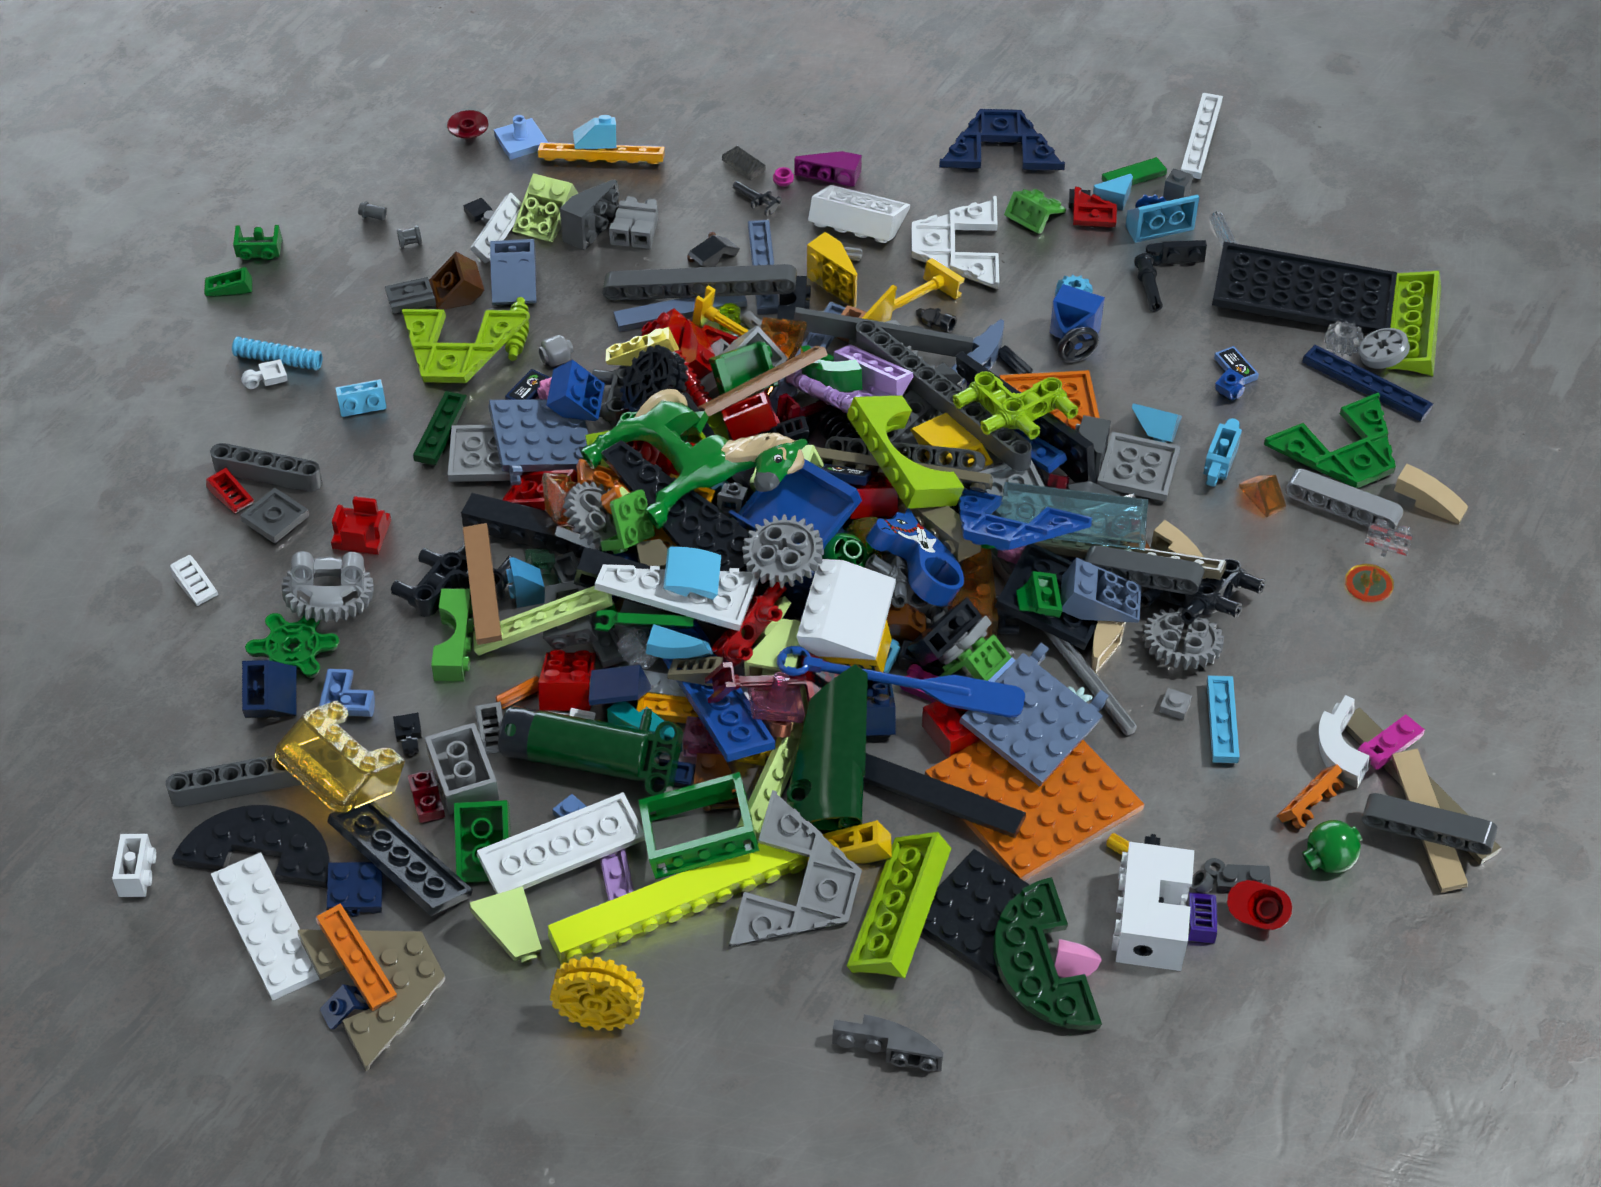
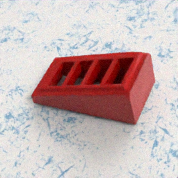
[206,468,254,514]

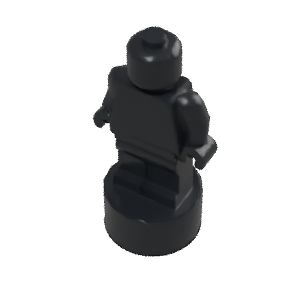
[916,308,957,333]

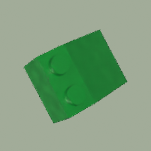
[454,800,511,883]

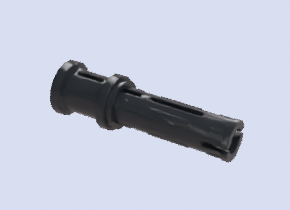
[1134,253,1163,312]

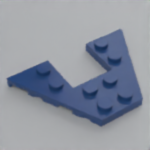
[957,488,1092,550]

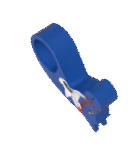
[866,509,964,607]

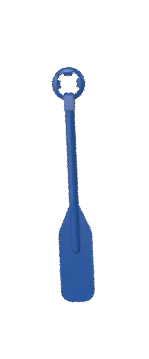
[777,646,1025,718]

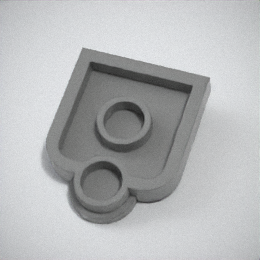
[938,615,992,665]

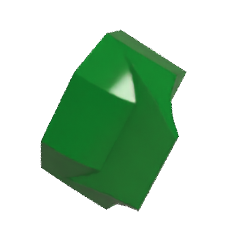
[1016,571,1063,617]

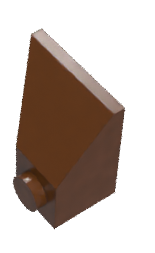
[886,602,926,645]

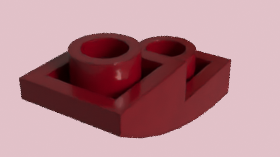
[408,769,445,823]

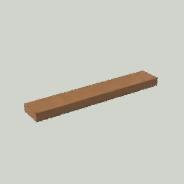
[698,346,828,417]
[463,523,502,645]

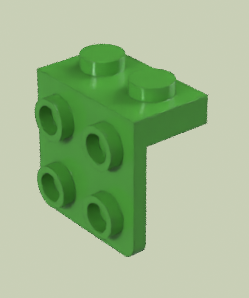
[600,489,655,554]

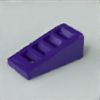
[1188,892,1217,943]

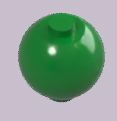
[822,533,868,568]
[1302,820,1362,873]

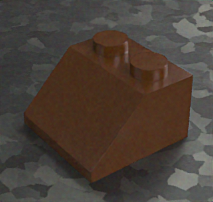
[429,252,485,310]

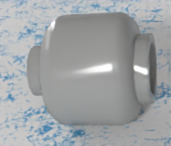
[538,335,574,367]

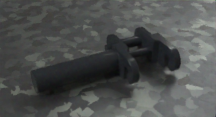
[733,181,782,216]

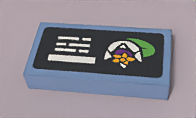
[1214,346,1259,385]

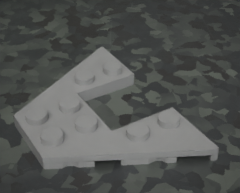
[729,790,862,946]

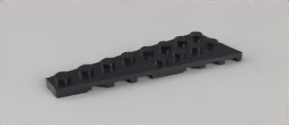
[956,351,1096,483]
[601,440,749,572]

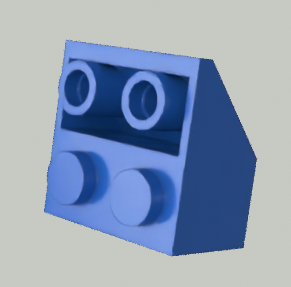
[546,359,605,421]

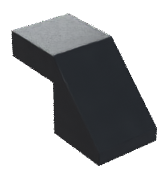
[688,235,740,267]

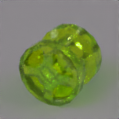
[719,303,741,331]

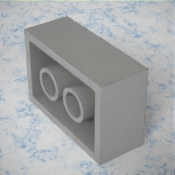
[425,723,499,815]

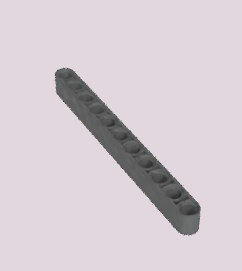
[856,320,1032,471]

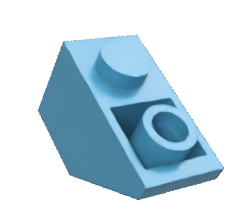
[506,557,545,608]

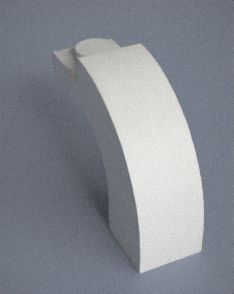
[1319,695,1369,788]

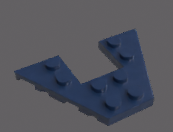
[939,109,1065,170]

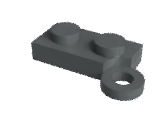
[1204,858,1271,893]

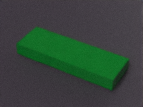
[1102,157,1167,185]

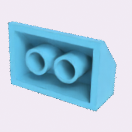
[1125,195,1199,243]

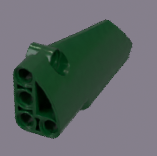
[787,664,868,834]

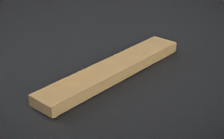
[1392,748,1468,893]

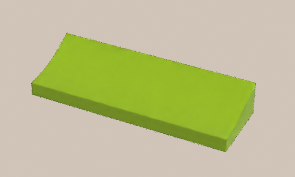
[1386,271,1441,376]
[847,832,952,978]

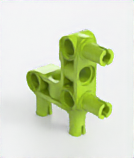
[953,372,1078,439]

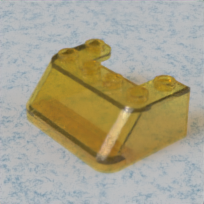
[274,700,405,812]

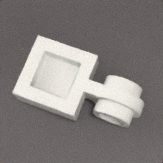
[241,359,287,389]

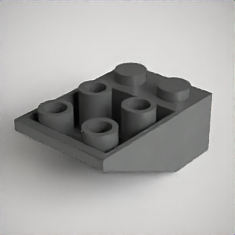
[560,179,619,250]

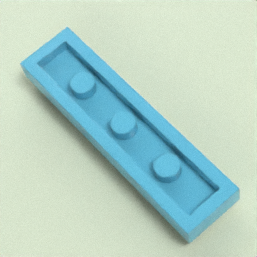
[1207,676,1240,763]

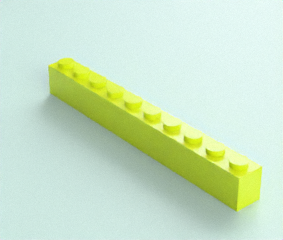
[548,843,808,964]

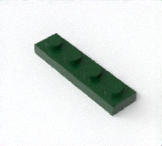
[413,391,468,466]

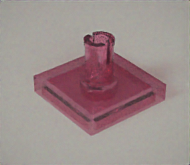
[747,672,805,723]

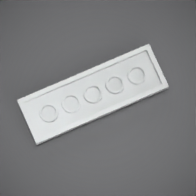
[477,793,645,894]
[211,852,320,1001]

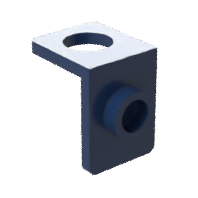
[320,984,370,1030]

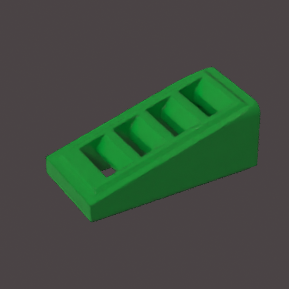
[204,267,252,296]

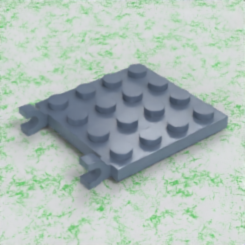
[488,399,588,485]
[960,643,1109,787]

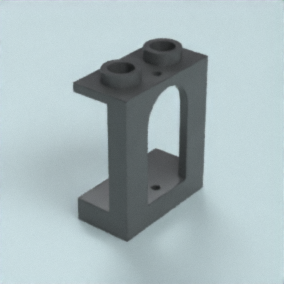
[543,581,599,649]

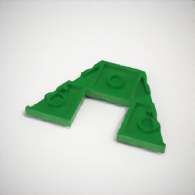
[1264,393,1396,488]

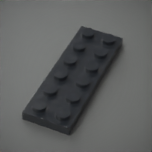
[327,797,473,916]

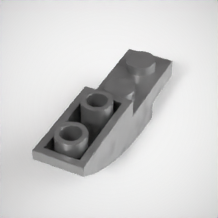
[832,1014,944,1071]

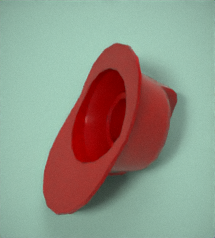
[1227,880,1293,930]

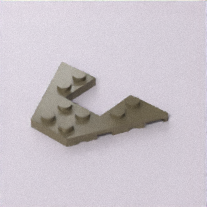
[297,929,445,1071]

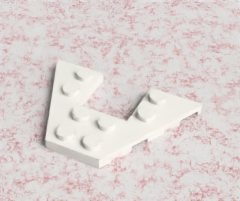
[911,196,999,289]

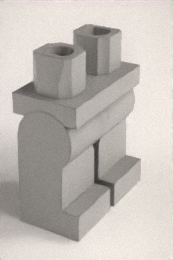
[609,196,658,249]

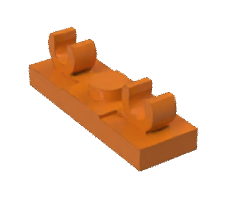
[1277,764,1344,830]

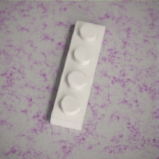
[470,192,522,264]

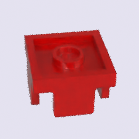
[331,496,391,555]

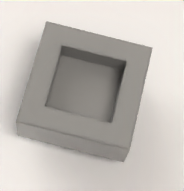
[1159,688,1192,720]

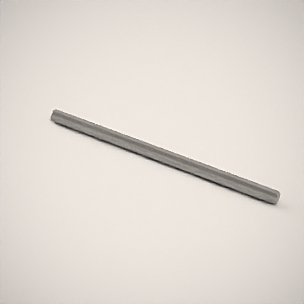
[982,548,1137,736]

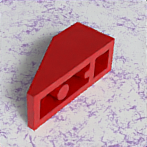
[681,319,715,380]

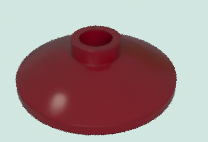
[447,110,489,139]

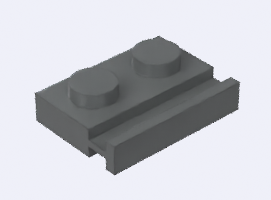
[385,277,436,314]

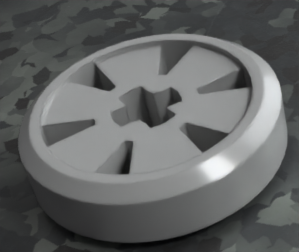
[1358,328,1410,369]

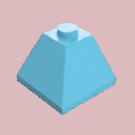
[573,115,616,149]
[1132,403,1182,443]

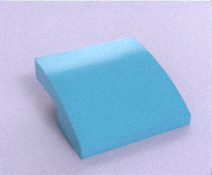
[663,547,721,600]

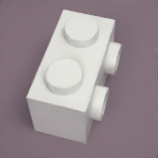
[112,834,156,897]

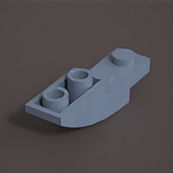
[951,319,1004,386]

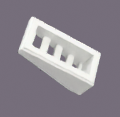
[170,555,218,606]

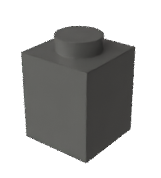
[1163,168,1193,201]

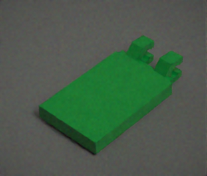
[595,610,694,632]

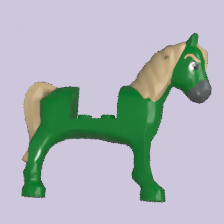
[580,389,807,529]

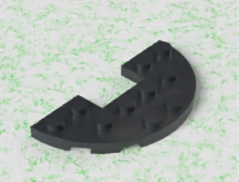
[172,805,331,888]

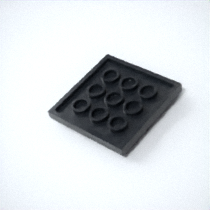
[994,543,1098,650]
[922,849,1030,983]

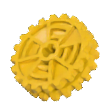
[550,956,645,1031]

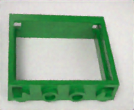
[638,772,760,880]

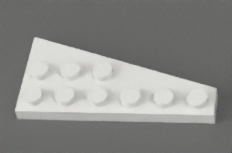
[595,564,760,631]

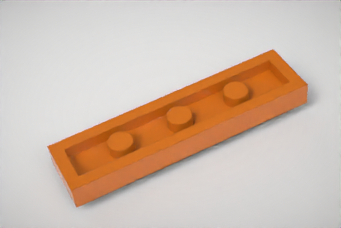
[316,903,397,1011]

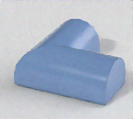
[318,669,375,717]

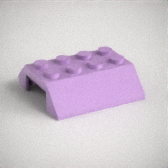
[786,344,913,413]

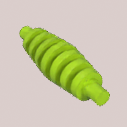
[505,297,529,361]

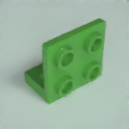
[1004,189,1067,233]
[939,634,1012,681]

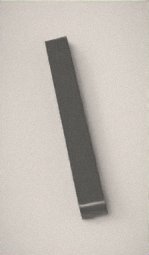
[602,264,797,300]

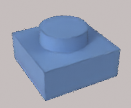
[553,794,587,818]

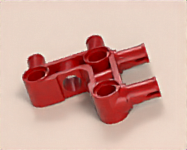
[712,582,786,667]

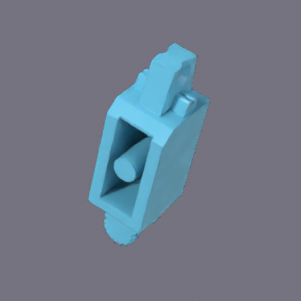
[1203,418,1242,487]

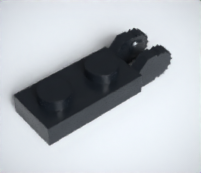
[1146,240,1207,266]

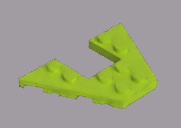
[402,309,530,383]

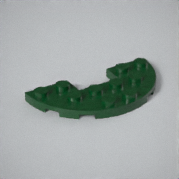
[993,877,1102,1030]

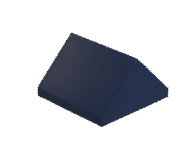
[589,665,651,706]

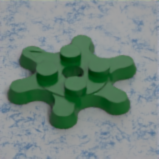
[245,613,340,678]

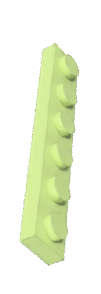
[473,586,613,656]

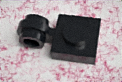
[393,712,422,756]

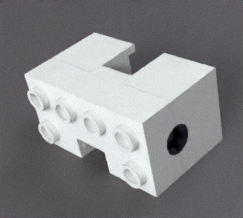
[1111,834,1194,971]

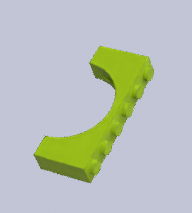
[847,395,965,509]

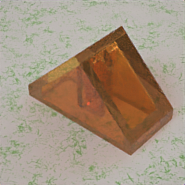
[1239,475,1286,518]

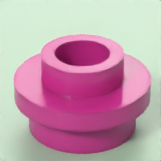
[773,167,794,186]

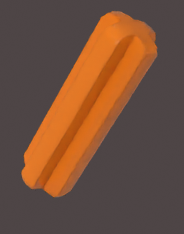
[495,676,539,709]

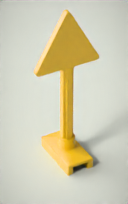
[862,258,965,322]
[692,285,797,362]

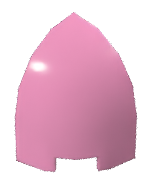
[1054,939,1101,978]

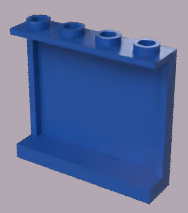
[729,459,862,548]

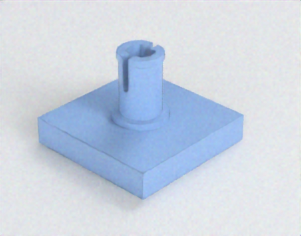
[494,115,548,160]

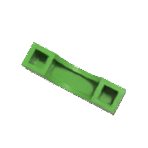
[431,589,474,681]

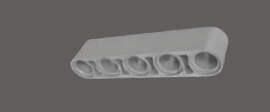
[1285,469,1403,533]

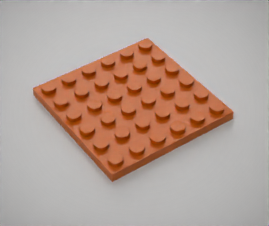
[925,739,1144,881]

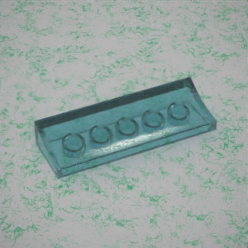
[1000,482,1148,550]

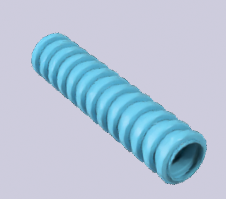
[232,336,323,371]

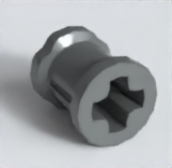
[397,225,422,248]

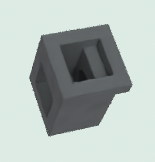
[717,483,748,518]

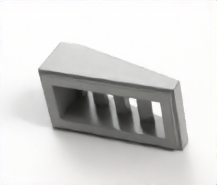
[475,702,503,754]

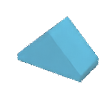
[1093,174,1133,211]

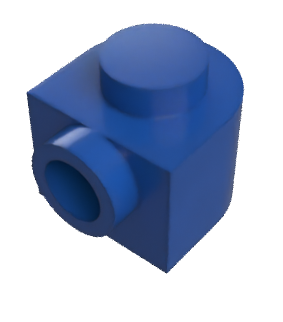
[1215,368,1245,400]

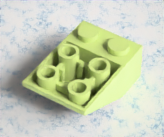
[512,173,578,242]

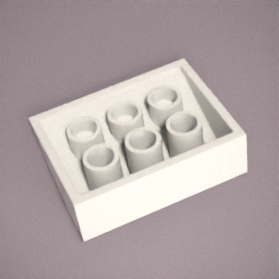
[808,185,910,243]
[797,559,896,660]

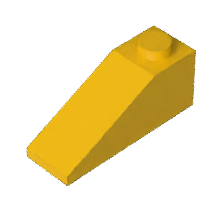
[807,820,892,864]

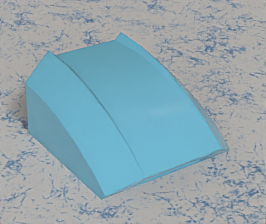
[646,624,714,659]

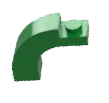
[800,345,863,392]

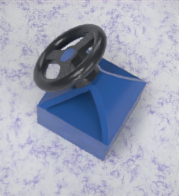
[1050,284,1105,363]

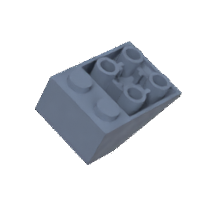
[490,239,537,305]
[1060,558,1141,623]

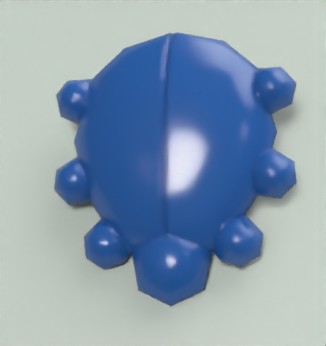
[1135,194,1166,208]

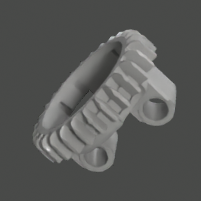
[282,551,374,623]

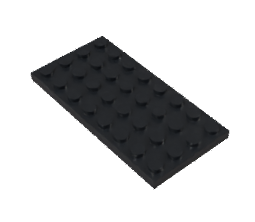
[1212,241,1397,334]

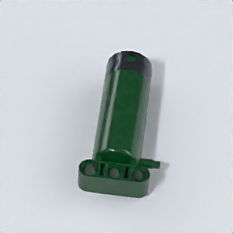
[498,705,683,796]

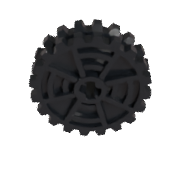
[620,345,689,412]

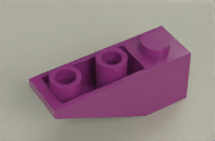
[794,151,862,187]

